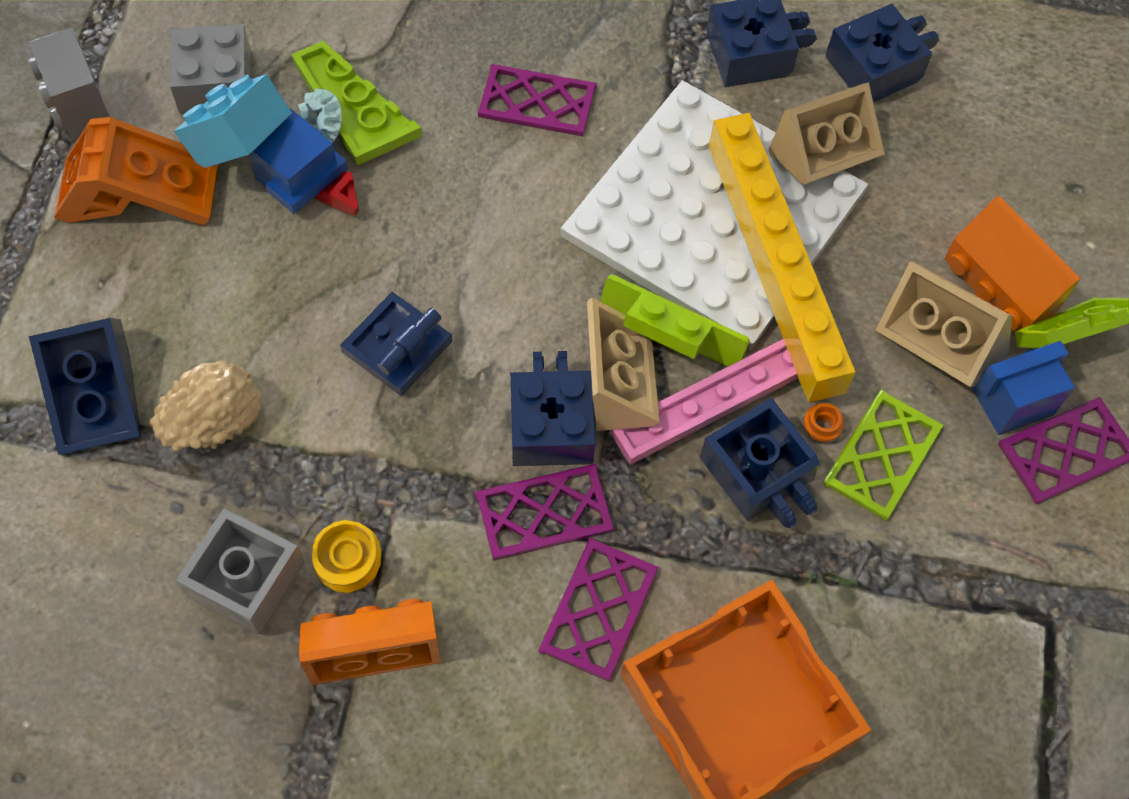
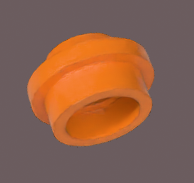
[803,403,844,442]

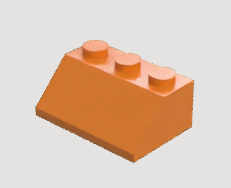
[944,196,1081,333]
[299,599,441,685]

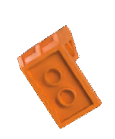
[54,117,218,226]

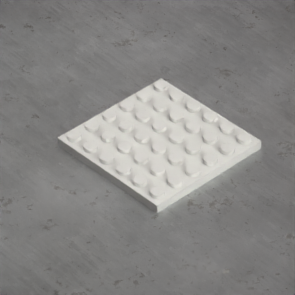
[560,80,868,351]

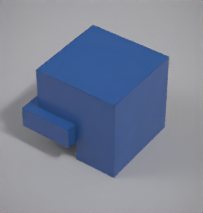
[249,109,348,214]
[971,341,1075,435]

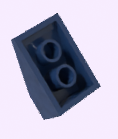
[29,318,141,455]

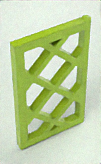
[823,390,943,521]

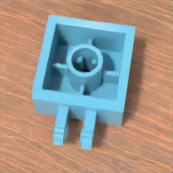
[174,74,292,168]

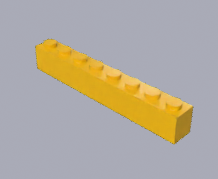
[709,113,855,403]

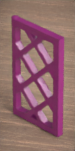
[478,64,597,137]
[998,397,1129,504]
[475,464,614,561]
[538,538,658,682]

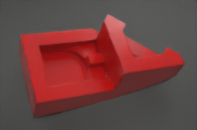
[314,171,359,215]

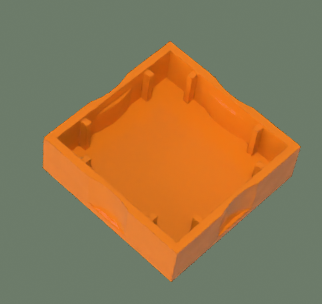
[621,579,871,799]

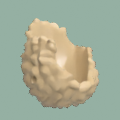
[150,361,262,451]

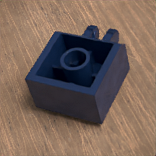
[706,0,817,87]
[825,3,939,102]
[510,351,595,466]
[700,397,820,528]

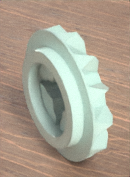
[298,89,342,143]

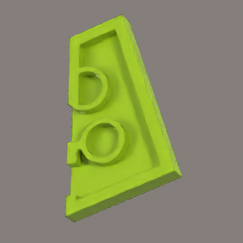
[1015,297,1129,349]

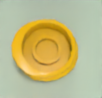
[312,520,382,593]

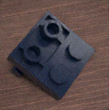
[340,292,453,396]

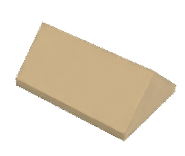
[768,83,885,184]
[876,261,1012,387]
[587,297,660,431]

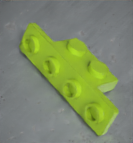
[600,274,750,367]

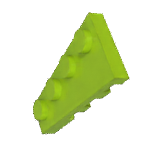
[291,41,422,166]

